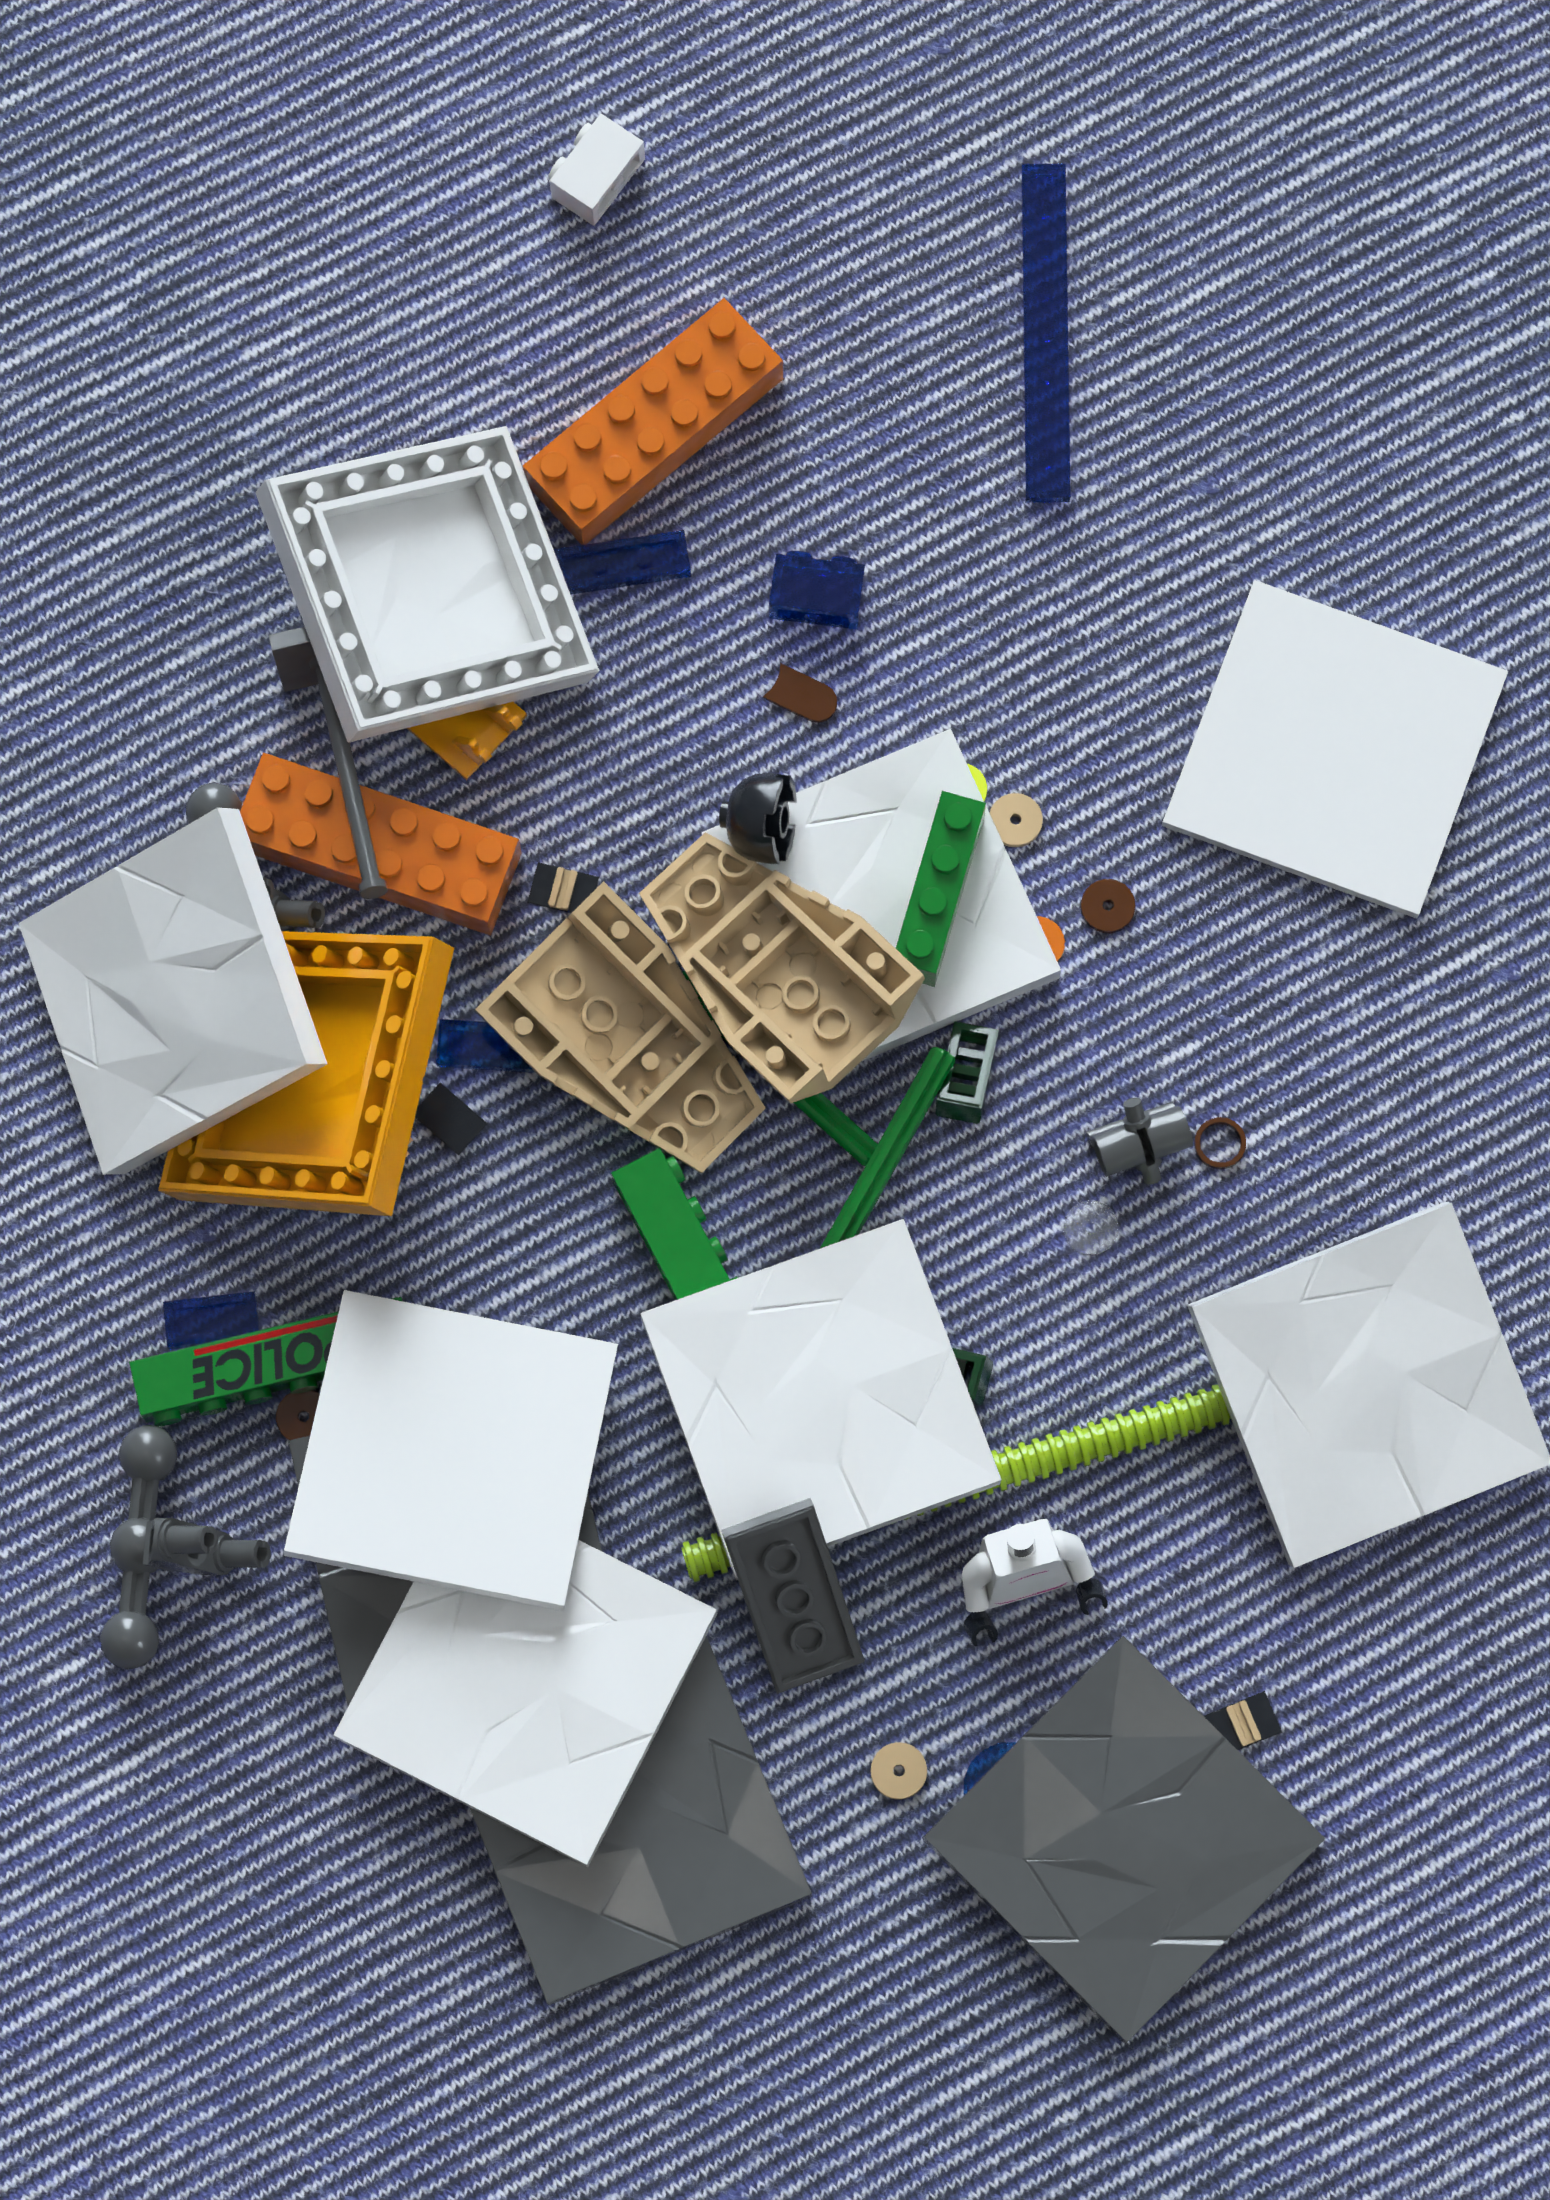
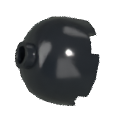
[719,773,797,864]

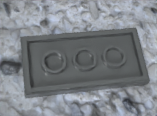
[721,1498,865,1694]

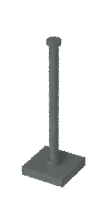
[269,627,388,899]

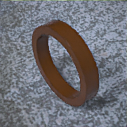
[1194,1117,1246,1169]

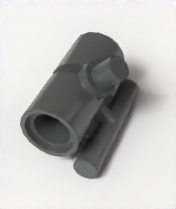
[1086,1098,1193,1184]

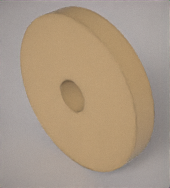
[989,793,1043,847]
[871,1742,927,1800]

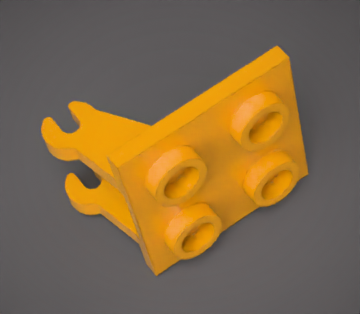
[407,702,527,780]

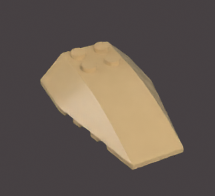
[639,832,925,1103]
[474,881,766,1173]

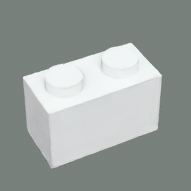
[548,114,645,226]

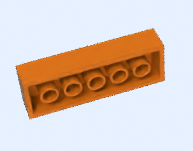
[523,298,783,547]
[240,752,522,936]

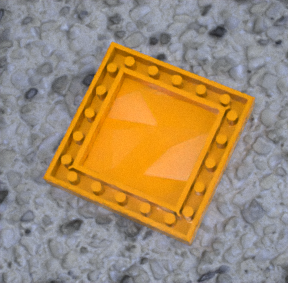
[158,931,454,1216]

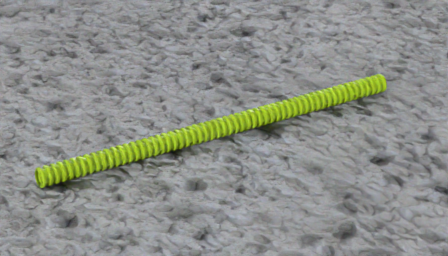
[681,1384,1231,1582]

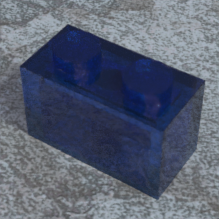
[769,551,865,630]

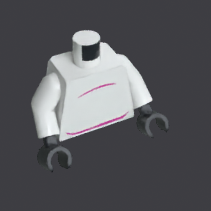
[962,1519,1108,1647]

